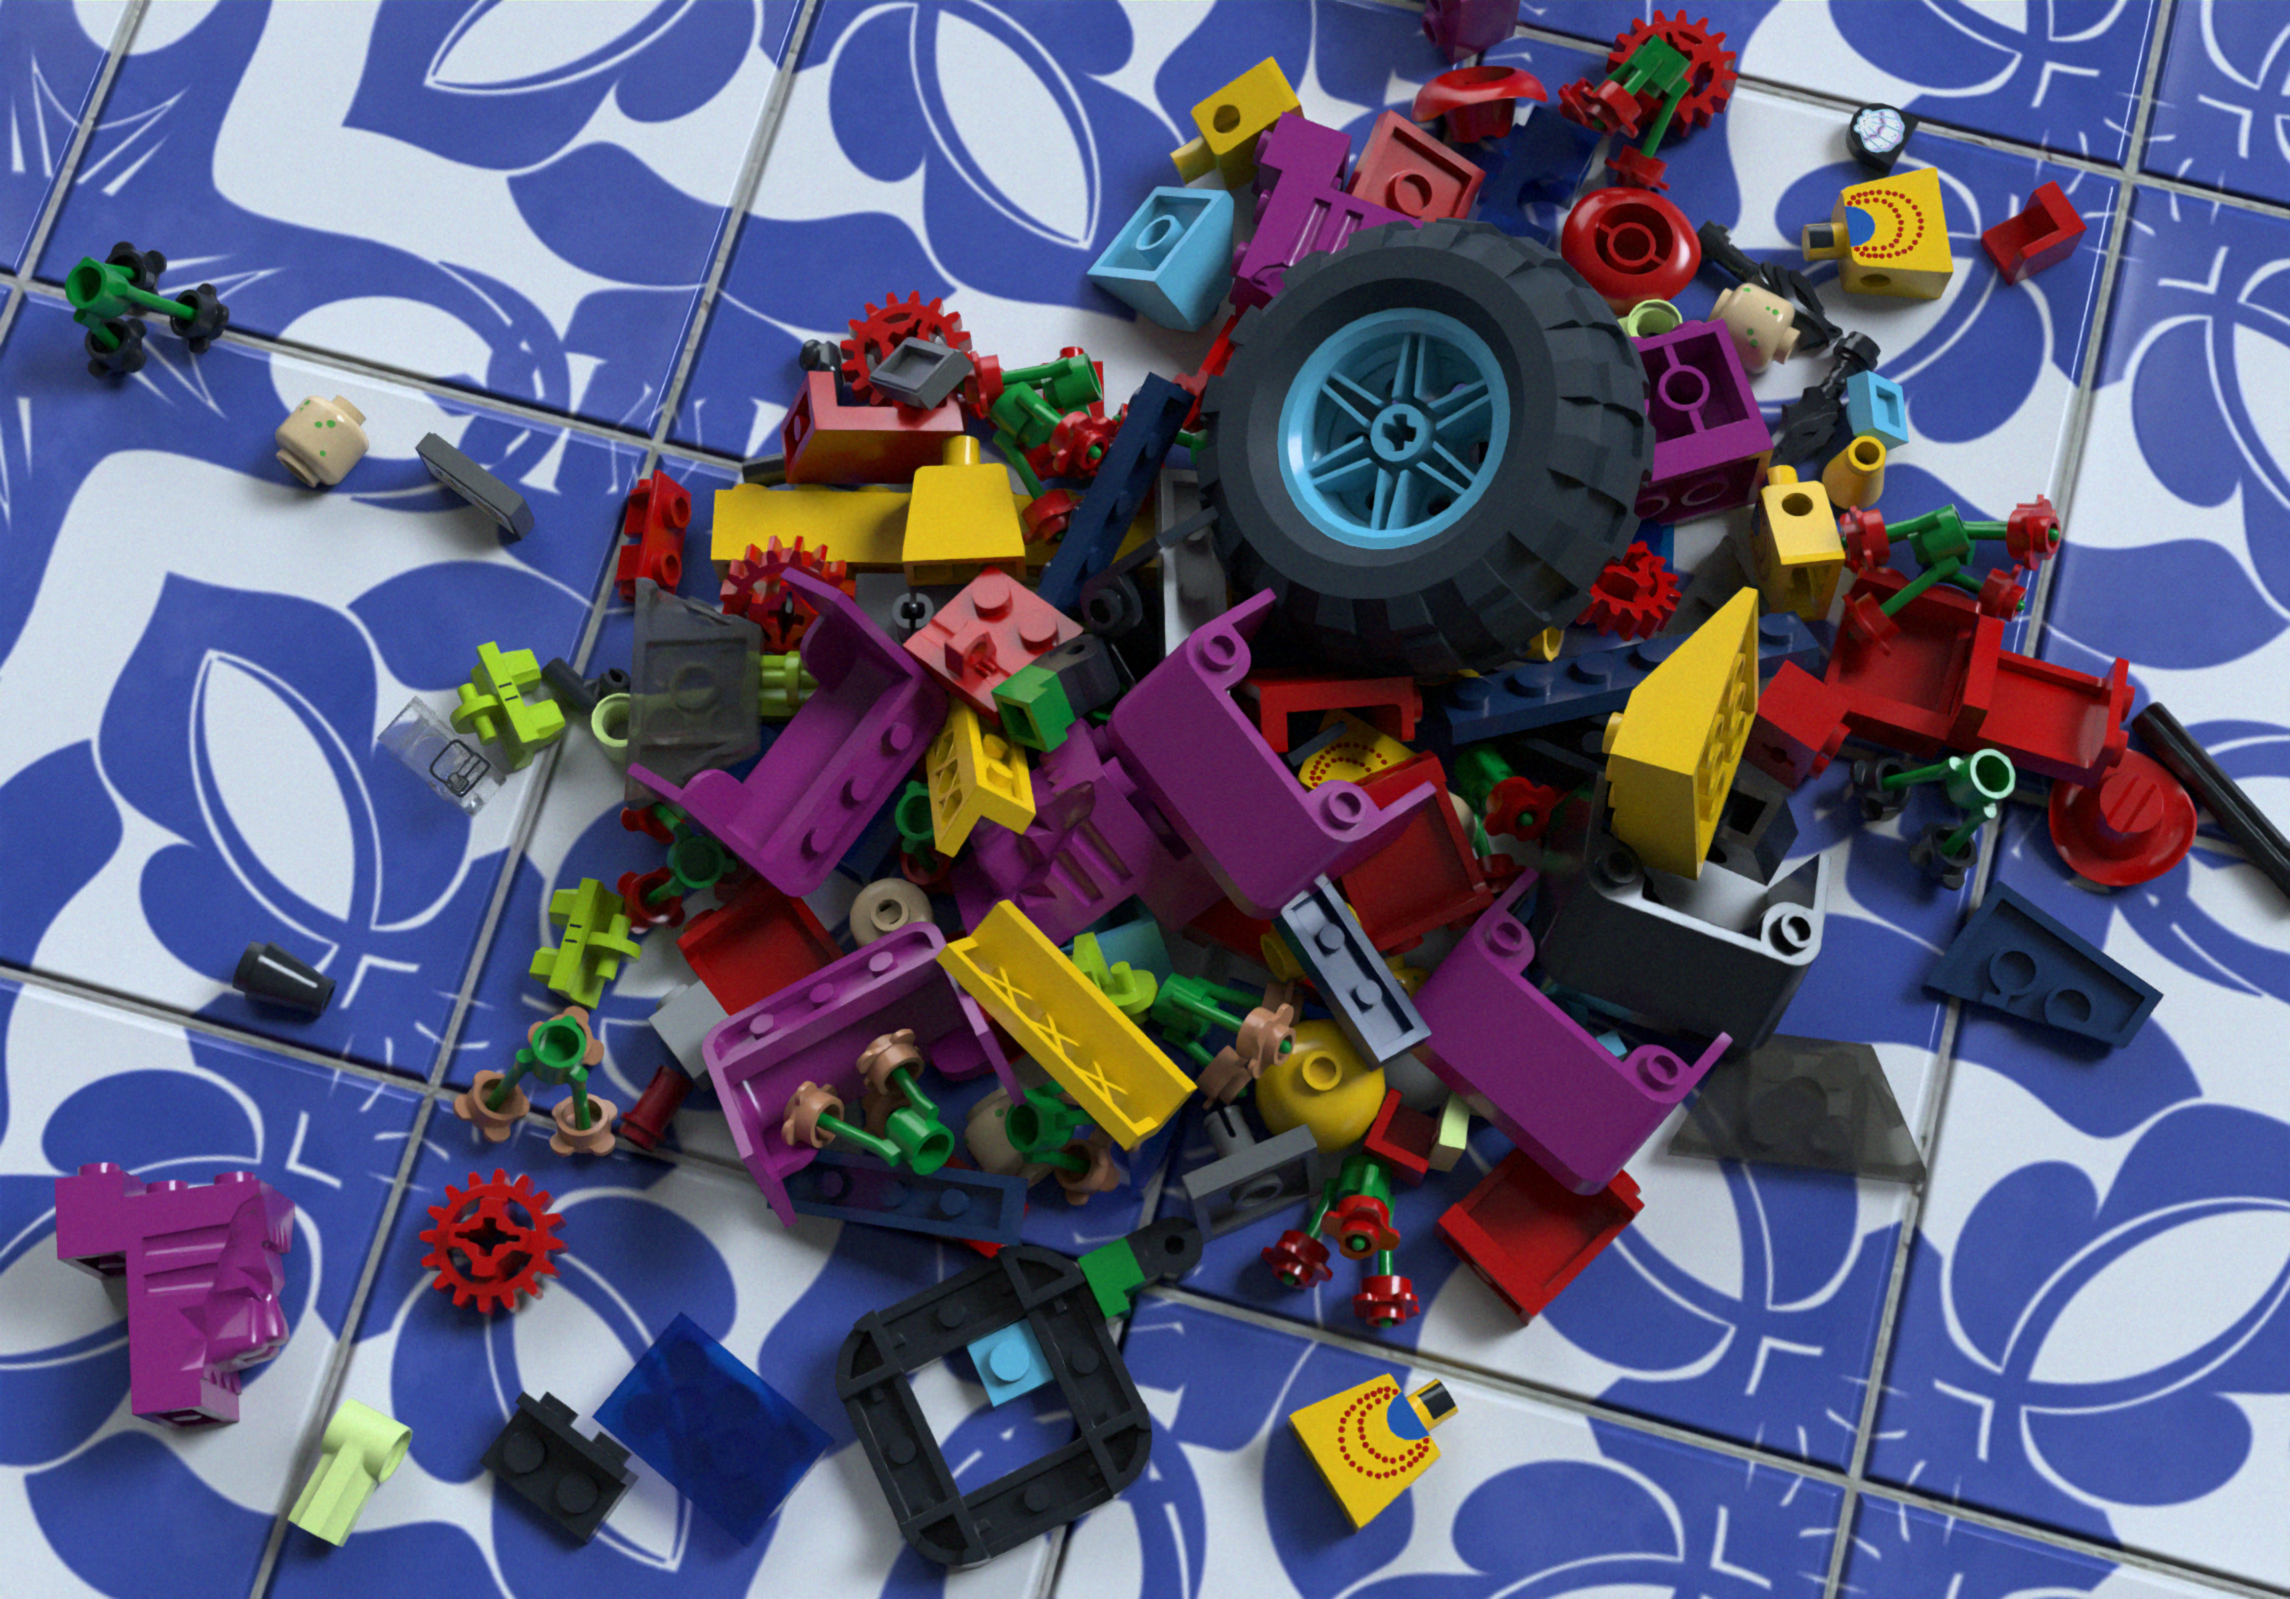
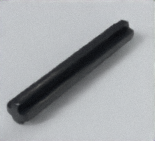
[2131,701,2290,900]

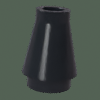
[232,940,337,1016]

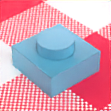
[1846,370,1909,450]
[967,1318,1056,1410]

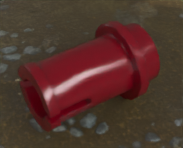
[618,1064,695,1153]

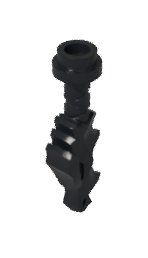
[1697,219,1844,353]
[1768,331,1881,469]

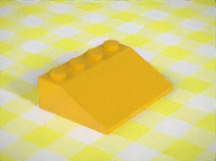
[1602,586,1758,881]

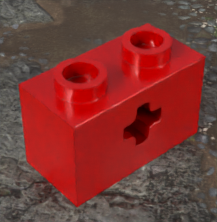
[1741,660,1853,792]

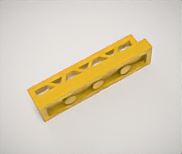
[925,693,1036,858]
[935,899,1197,1151]

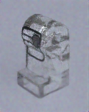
[377,696,507,819]

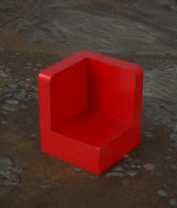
[1980,180,2087,287]
[1361,1087,1435,1188]

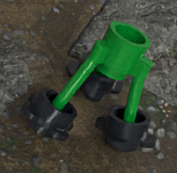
[65,241,229,379]
[1849,747,2016,891]

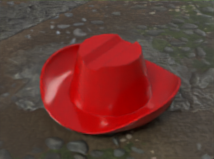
[1411,65,1549,143]
[1561,187,1702,316]
[2048,748,2197,886]

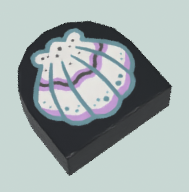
[1846,103,1920,176]

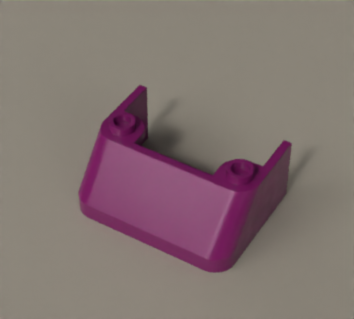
[626,567,948,897]
[1106,587,1437,920]
[1409,867,1733,1195]
[702,922,1028,1228]

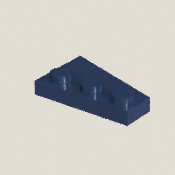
[1920,880,2164,1050]

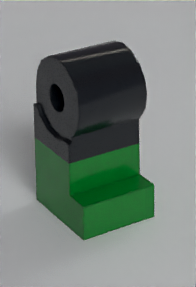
[990,634,1121,753]
[1077,1216,1204,1328]

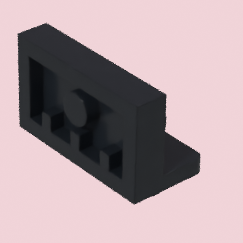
[479,1391,639,1544]

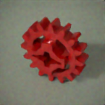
[1605,9,1738,137]
[840,290,973,407]
[719,535,857,656]
[1575,540,1682,642]
[419,1168,569,1317]

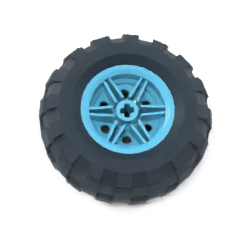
[1196,217,1656,683]

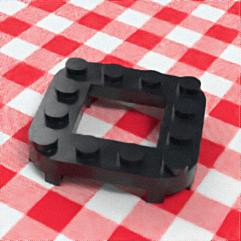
[835,1243,1152,1568]

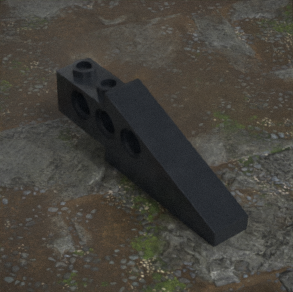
[1421,668,1799,886]

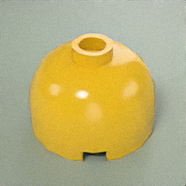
[1254,1019,1386,1154]

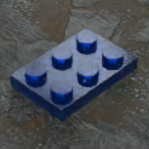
[592,1311,836,1548]

